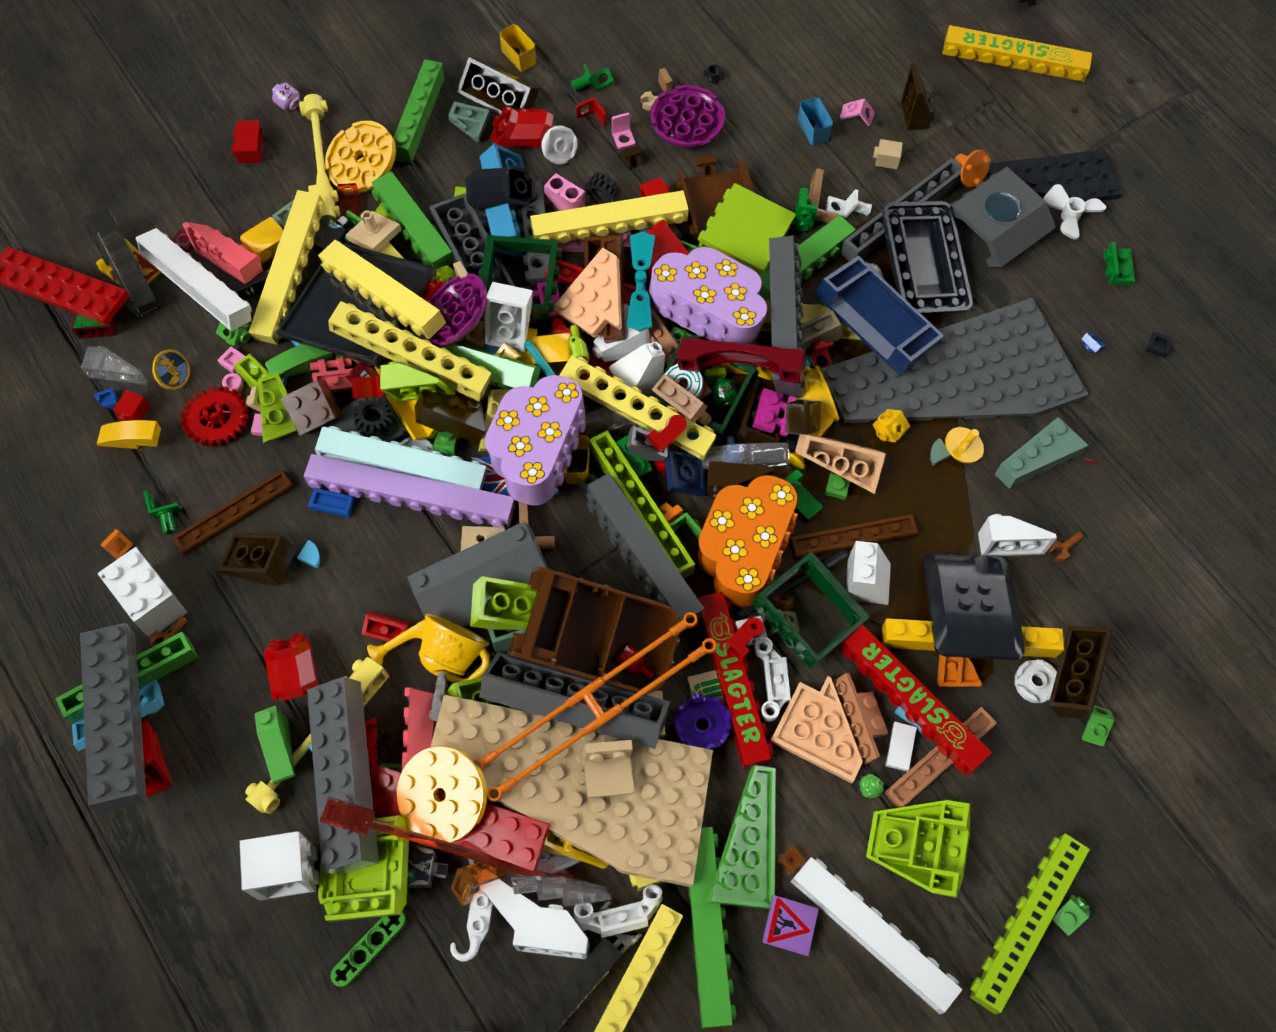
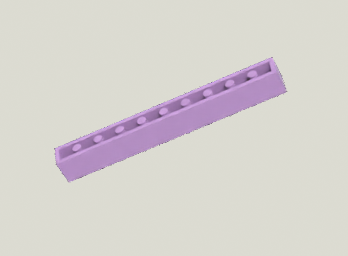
[304,454,516,528]

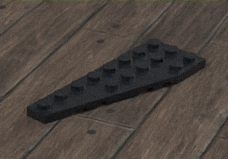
[964,149,1121,202]

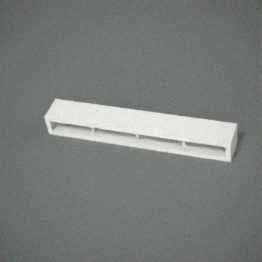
[136,228,252,331]
[791,857,962,1014]

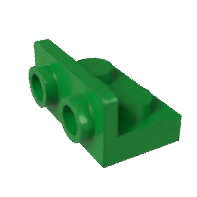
[792,187,818,231]
[1104,242,1135,286]

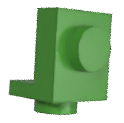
[433,431,459,457]
[1052,894,1090,936]

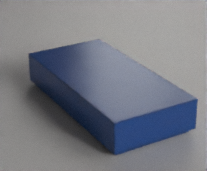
[308,488,356,518]

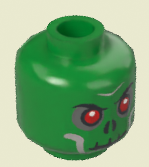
[710,377,738,409]

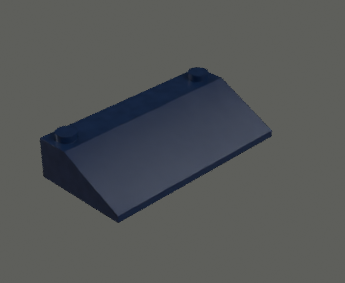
[814,256,944,376]

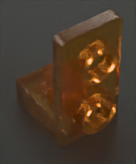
[451,857,508,906]

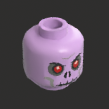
[272,82,301,111]

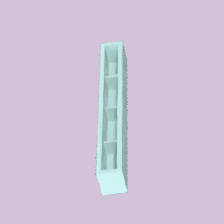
[315,426,487,490]

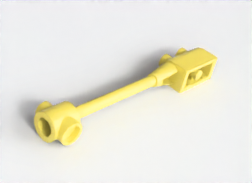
[299,94,341,222]
[245,657,390,814]

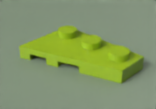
[257,372,297,444]

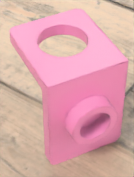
[840,98,875,126]
[612,113,635,149]

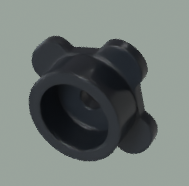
[703,64,725,83]

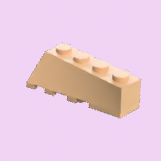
[795,434,886,494]

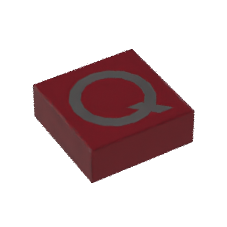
[172,229,193,254]

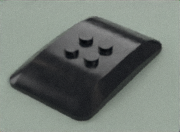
[882,201,973,314]
[923,553,1025,660]

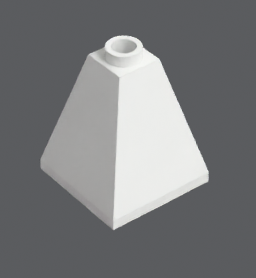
[592,303,650,362]
[609,342,665,396]

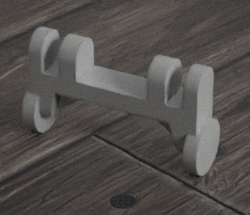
[429,672,449,721]
[599,901,642,956]

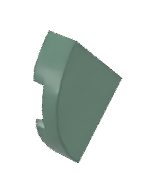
[930,438,951,466]

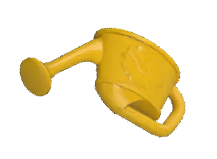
[782,365,839,469]
[367,614,491,683]

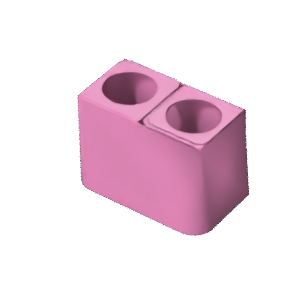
[544,173,585,211]

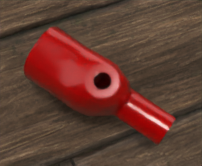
[614,642,655,680]

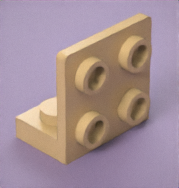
[582,740,634,798]

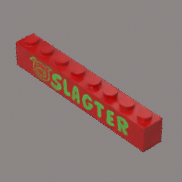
[698,592,773,770]
[841,624,992,777]

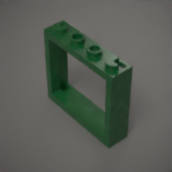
[480,235,562,320]
[652,334,759,438]
[752,551,869,669]

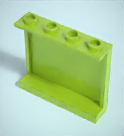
[698,183,796,275]

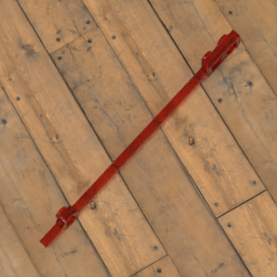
[320,796,598,897]

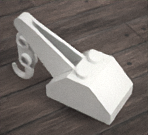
[451,871,589,961]

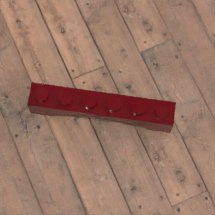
[676,338,806,384]

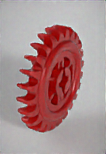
[180,384,249,447]

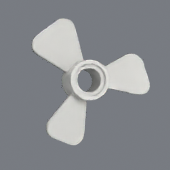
[1044,184,1106,240]

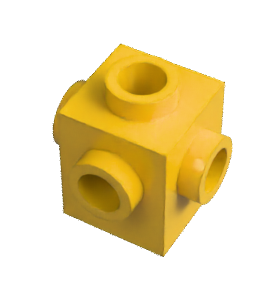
[872,409,910,442]

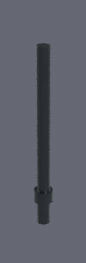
[736,550,848,620]

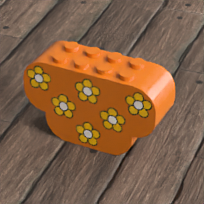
[698,475,798,608]

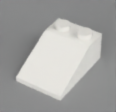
[485,282,533,352]
[978,514,1057,556]

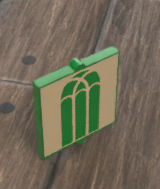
[687,670,725,705]

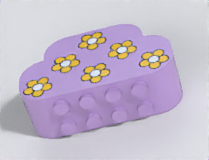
[649,247,767,345]
[485,375,586,505]

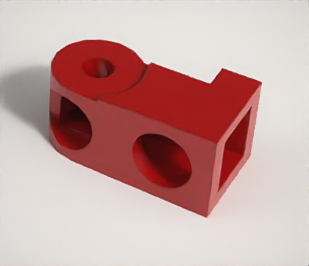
[645,415,687,452]
[725,617,764,662]

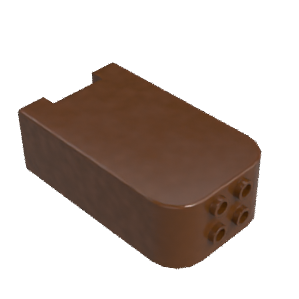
[507,566,680,693]

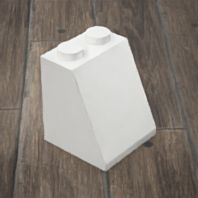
[846,541,891,605]

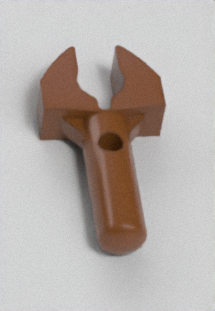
[1048,532,1083,562]
[150,617,187,647]

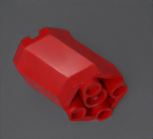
[490,106,553,149]
[263,633,319,700]

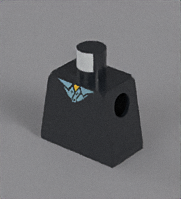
[312,216,350,254]

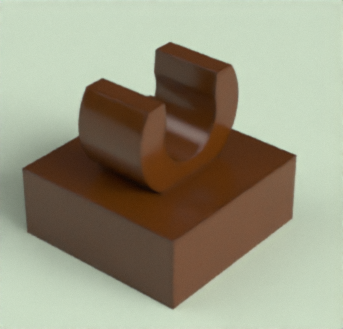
[695,154,717,175]

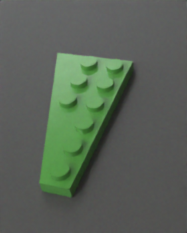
[707,765,776,910]

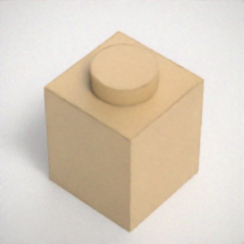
[873,139,902,169]

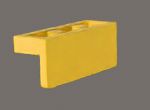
[385,394,438,441]

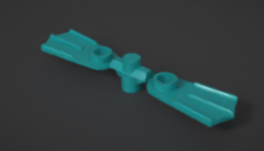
[626,232,655,332]

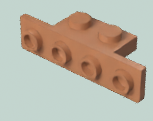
[833,673,888,765]

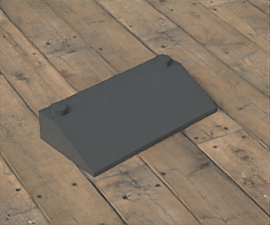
[407,521,548,627]

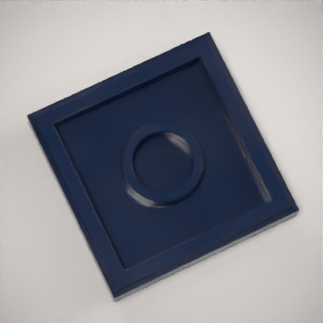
[665,449,706,497]

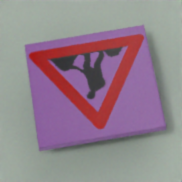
[762,895,818,956]

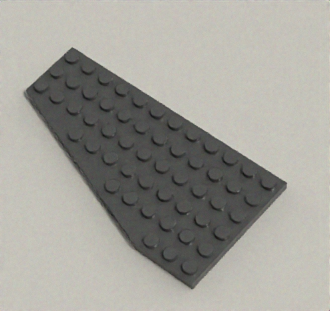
[820,298,1089,423]

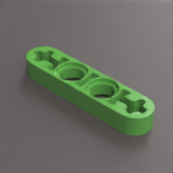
[330,912,406,988]

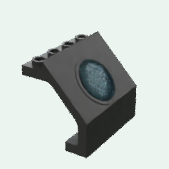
[950,167,1056,267]

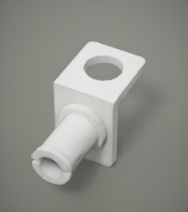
[826,189,872,219]

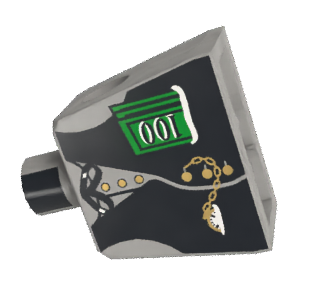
[407,843,448,889]

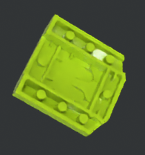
[318,815,409,922]

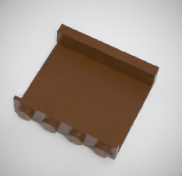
[676,160,755,244]

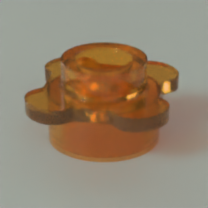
[778,846,806,875]

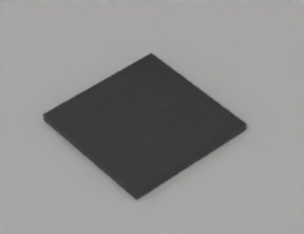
[276,241,436,367]

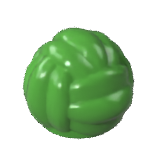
[860,774,884,799]

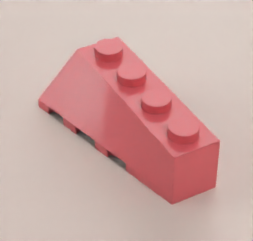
[182,222,263,284]
[402,688,437,771]

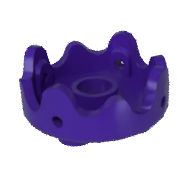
[674,694,731,751]

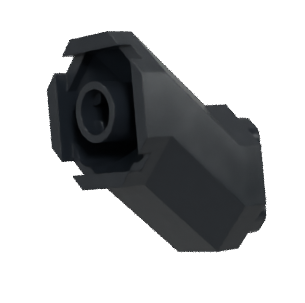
[465,165,535,212]

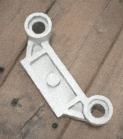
[754,637,791,722]
[574,885,662,938]

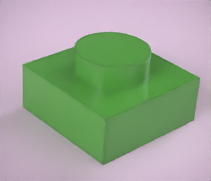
[825,473,850,500]

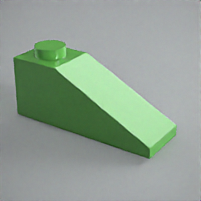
[255,706,296,784]

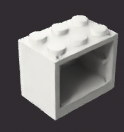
[97,547,188,638]
[240,831,319,901]

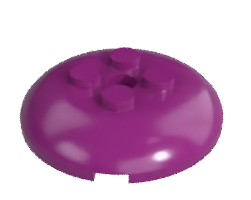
[651,85,725,148]
[422,273,487,346]

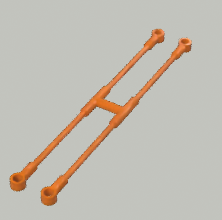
[472,612,716,802]

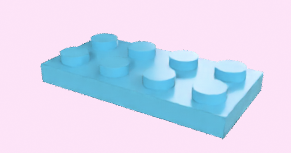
[72,680,165,752]

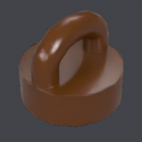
[771,594,793,611]

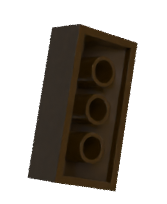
[457,57,540,114]
[1048,626,1113,719]

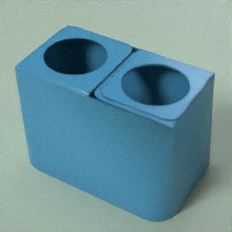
[797,97,833,147]

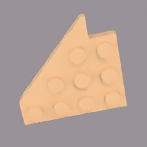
[554,248,622,338]
[770,676,863,783]

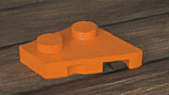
[937,654,982,687]

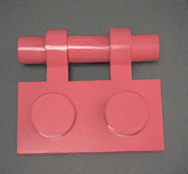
[310,357,353,393]

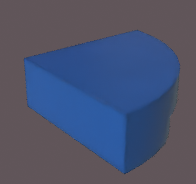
[94,388,119,409]

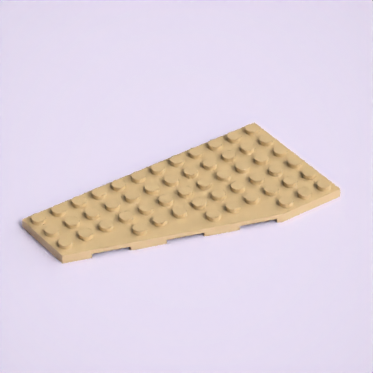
[430,695,713,887]

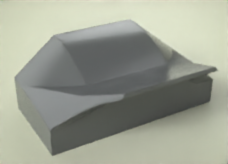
[627,426,669,461]

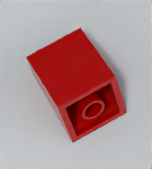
[639,219,689,280]
[141,720,173,797]

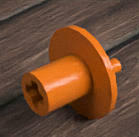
[954,149,991,187]

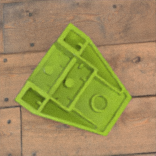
[866,800,970,898]

